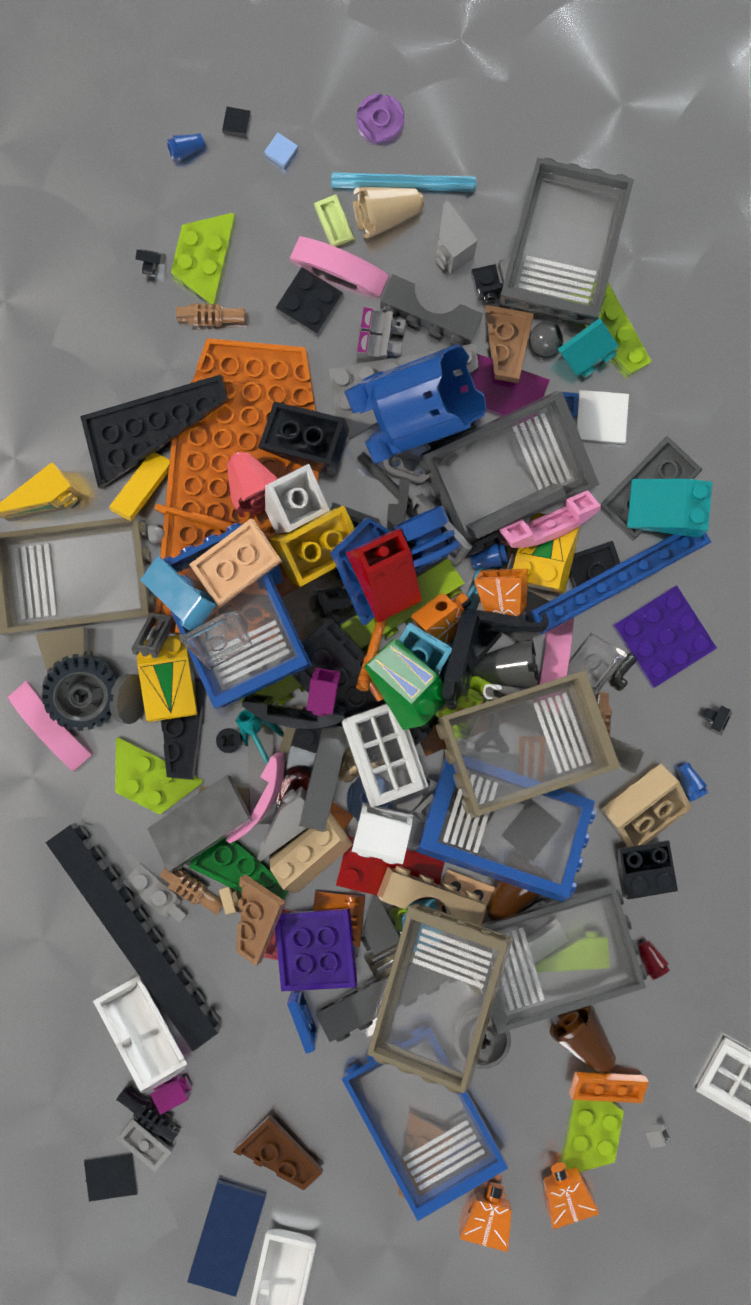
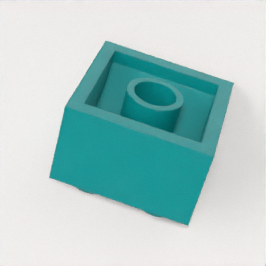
[558,318,619,379]

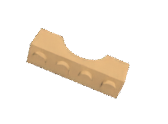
[377,866,486,925]

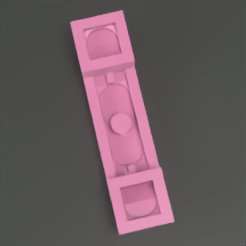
[290,236,389,298]
[499,490,601,548]
[533,618,574,715]
[7,681,92,772]
[226,751,285,843]

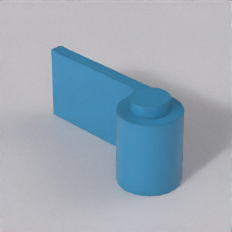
[140,556,217,630]

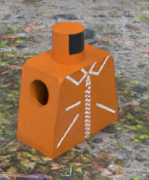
[474,569,528,616]
[411,592,472,645]
[543,1162,599,1230]
[458,1182,511,1252]

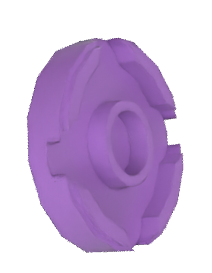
[356,94,404,144]

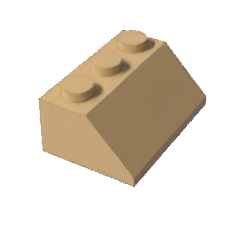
[601,764,692,847]
[269,811,353,893]

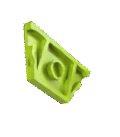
[171,213,236,305]
[115,737,204,815]
[561,1100,624,1172]

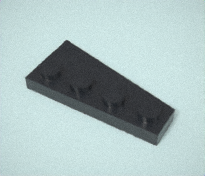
[161,679,206,781]

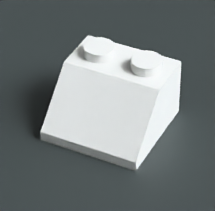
[265,464,330,534]

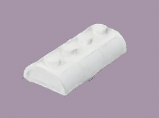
[93,975,187,1093]
[250,1229,316,1305]

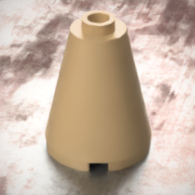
[353,187,424,239]

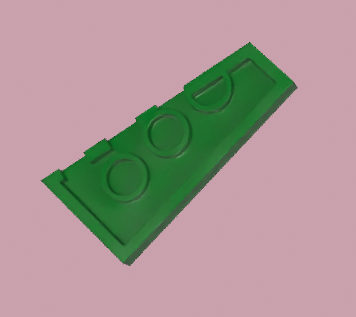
[189,835,290,901]

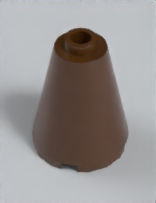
[486,852,552,921]
[549,1005,616,1073]

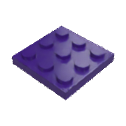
[612,585,717,688]
[275,908,358,992]

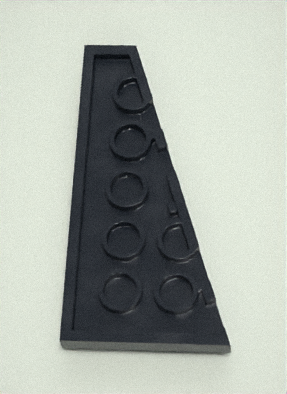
[80,374,229,489]

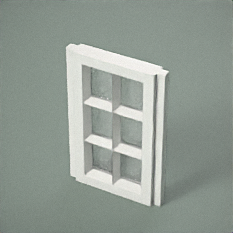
[341,703,428,808]
[696,1037,751,1122]

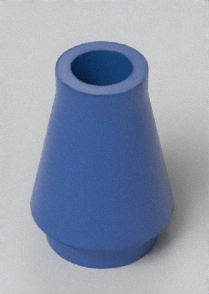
[166,133,205,161]
[470,543,509,570]
[676,763,709,802]

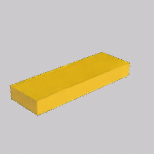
[109,452,171,522]

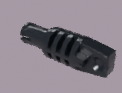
[116,1086,180,1142]

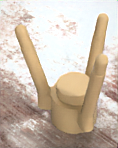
[338,727,385,782]

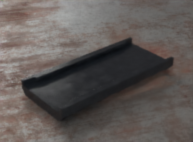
[280,616,433,772]

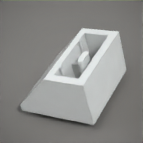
[352,802,413,864]

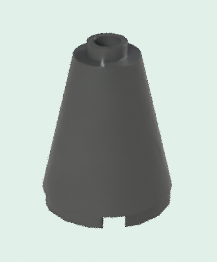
[472,639,539,689]

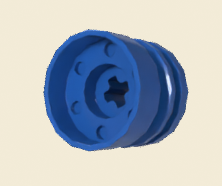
[394,505,460,567]

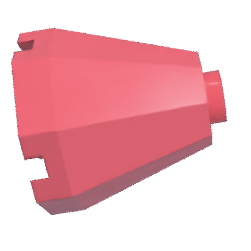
[227,452,278,517]

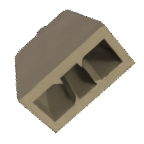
[36,627,89,671]

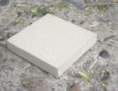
[576,390,629,444]

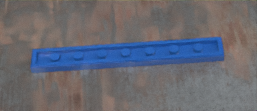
[529,533,711,635]

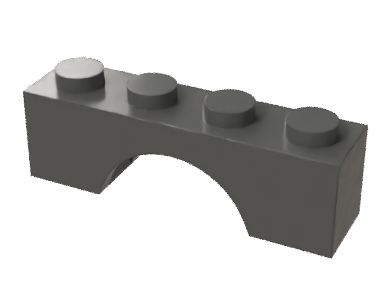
[380,274,483,346]

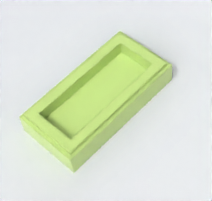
[314,194,355,248]

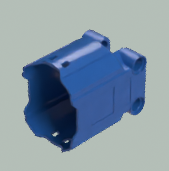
[344,344,486,464]

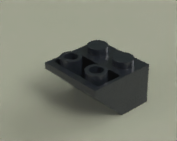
[618,840,678,900]

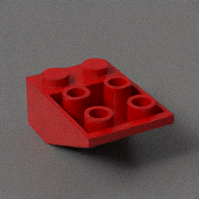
[346,529,422,623]

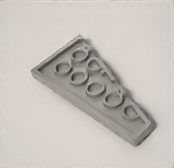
[328,344,479,441]

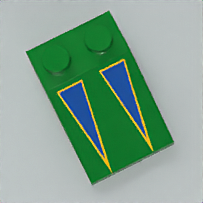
[364,638,446,730]

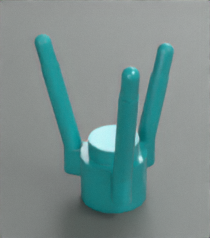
[235,709,284,765]

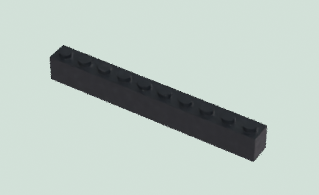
[45,823,221,1051]

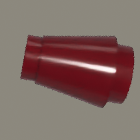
[638,940,670,980]

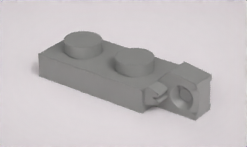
[123,863,188,923]

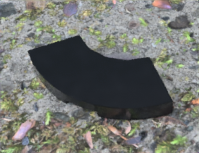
[464,531,506,559]

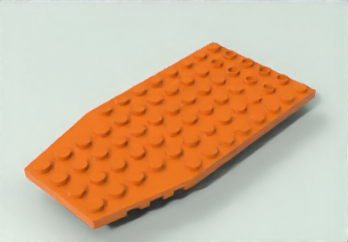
[153,338,319,644]

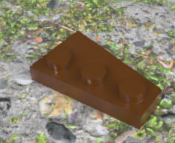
[233,1115,323,1190]

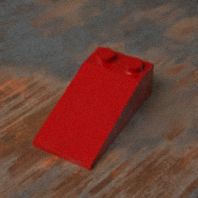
[336,834,445,900]

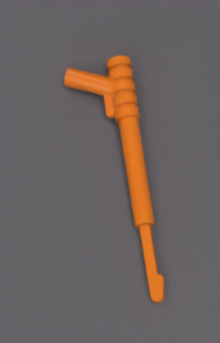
[154,504,277,545]
[356,618,388,701]

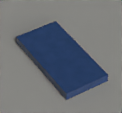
[187,1179,266,1297]

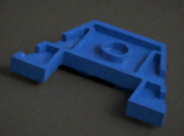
[330,517,426,625]

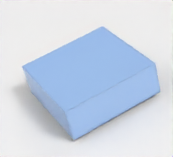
[264,132,298,169]

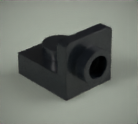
[471,264,503,302]

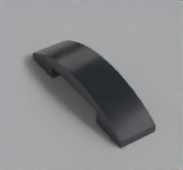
[242,693,348,729]

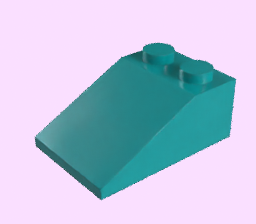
[627,479,713,538]

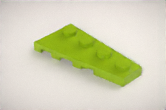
[562,280,652,376]

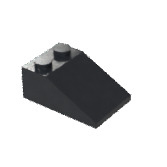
[258,401,350,476]
[278,728,347,795]

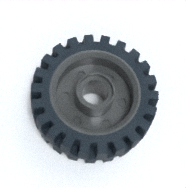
[42,654,117,731]

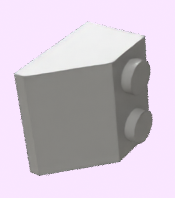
[436,200,478,274]

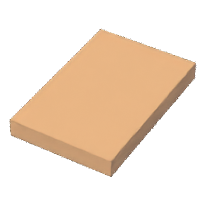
[189,518,282,607]

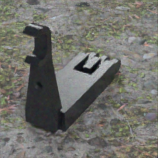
[442,609,549,710]

